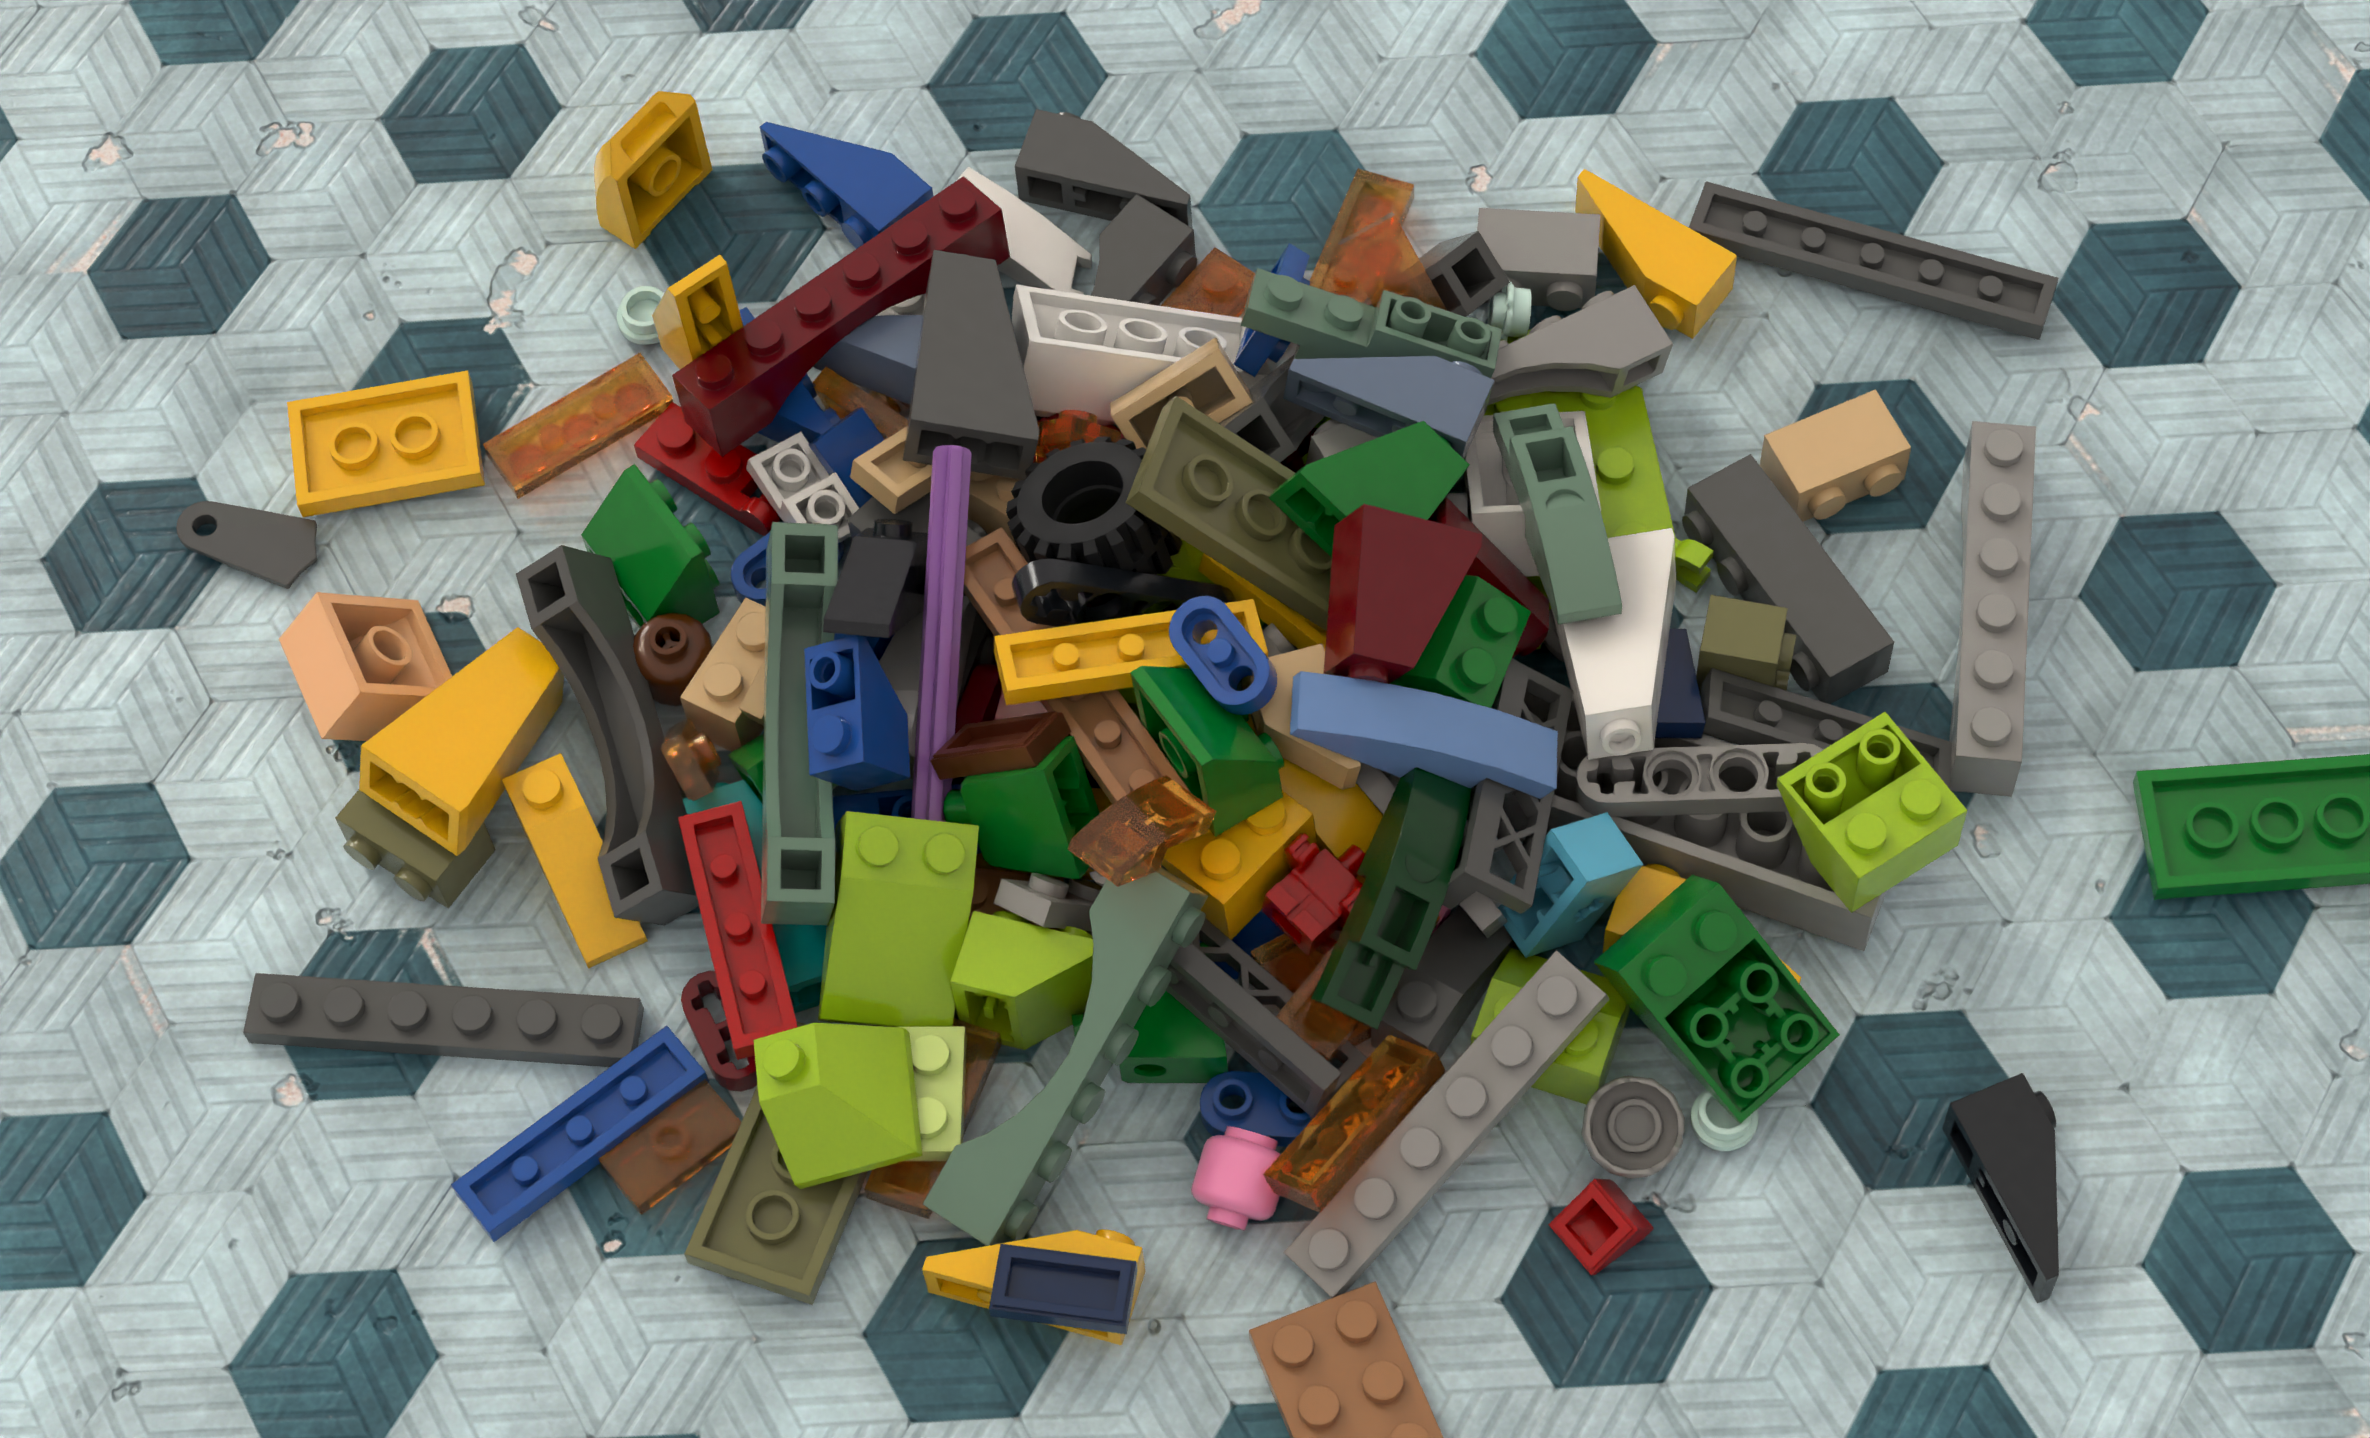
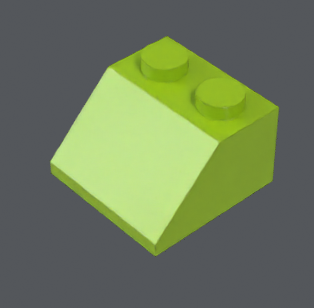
[1470,948,1630,1105]

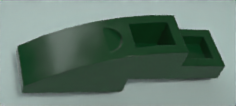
[1311,767,1471,1029]

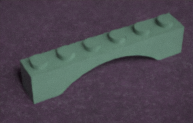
[761,522,838,925]
[922,852,1208,1246]

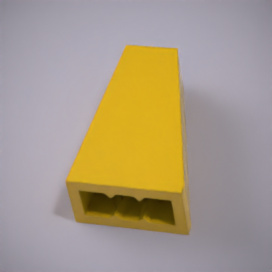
[359,627,564,856]

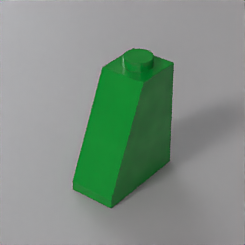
[1269,421,1470,558]

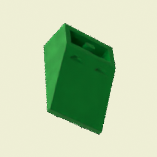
[1594,875,1840,1124]

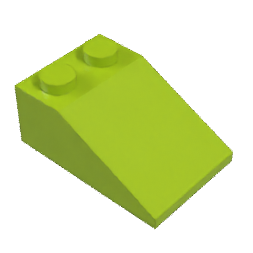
[818,811,979,1027]

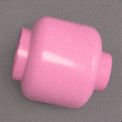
[1191,1126,1288,1231]

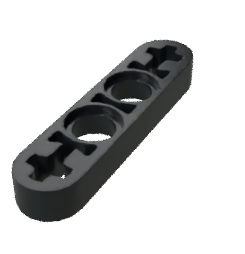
[1011,559,1236,627]

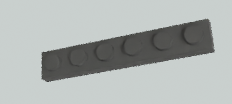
[1689,181,2059,340]
[243,973,644,1067]

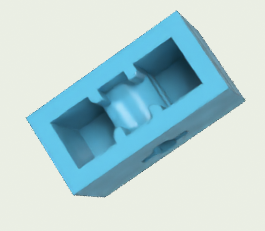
[1497,812,1644,958]

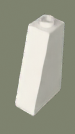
[1552,528,1676,760]

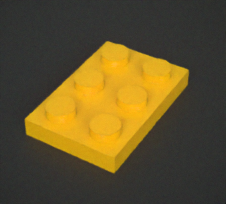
[287,370,485,517]

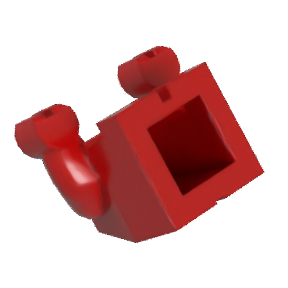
[1262,833,1365,957]

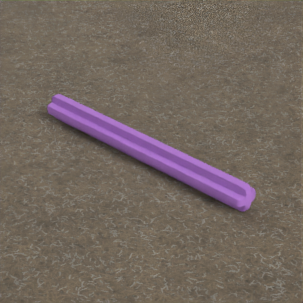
[911,445,972,822]

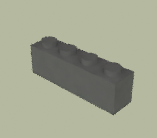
[1682,454,1894,704]

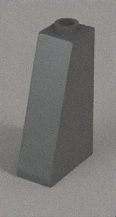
[903,250,1039,480]

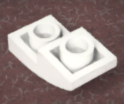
[746,432,859,543]

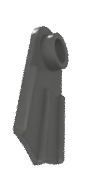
[176,501,317,589]

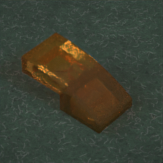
[1067,775,1216,887]

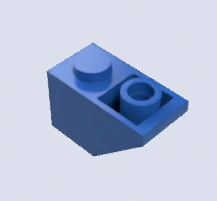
[804,635,910,791]

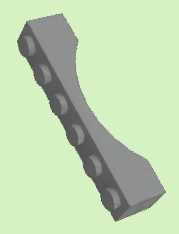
[1306,285,1673,464]
[1949,421,2036,797]

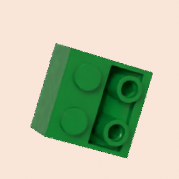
[581,464,720,629]

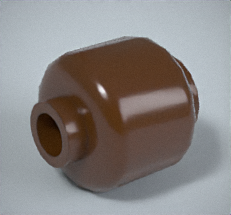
[633,612,713,707]

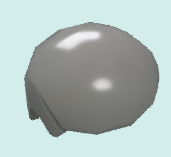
[1581,1076,1685,1179]

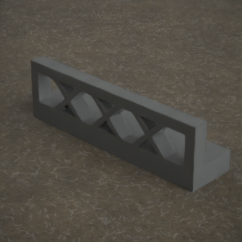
[1443,658,1573,914]
[1166,918,1368,1118]

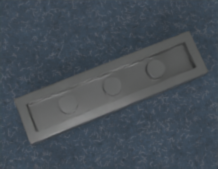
[1701,668,1952,789]

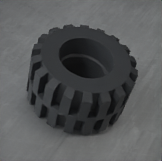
[1006,437,1182,607]

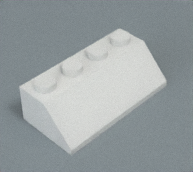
[1012,285,1271,425]

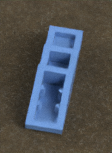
[1290,671,1558,799]

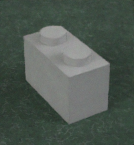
[1477,208,1600,311]

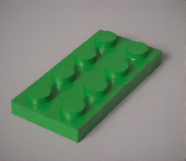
[2133,754,2370,900]

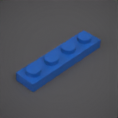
[451,1026,709,1242]

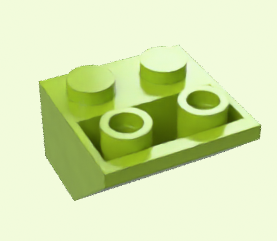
[1776,712,1968,913]
[950,911,1093,1050]

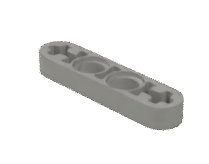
[1575,743,1824,817]

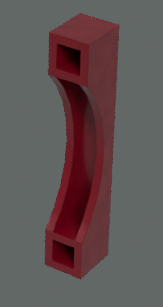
[672,176,1010,457]

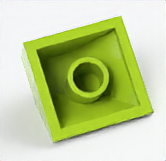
[753,1023,923,1189]

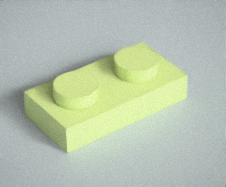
[902,1026,967,1161]

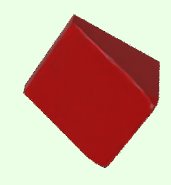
[1548,1179,1653,1275]

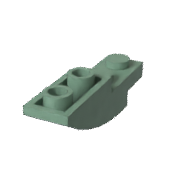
[1240,268,1502,378]
[1493,403,1622,625]

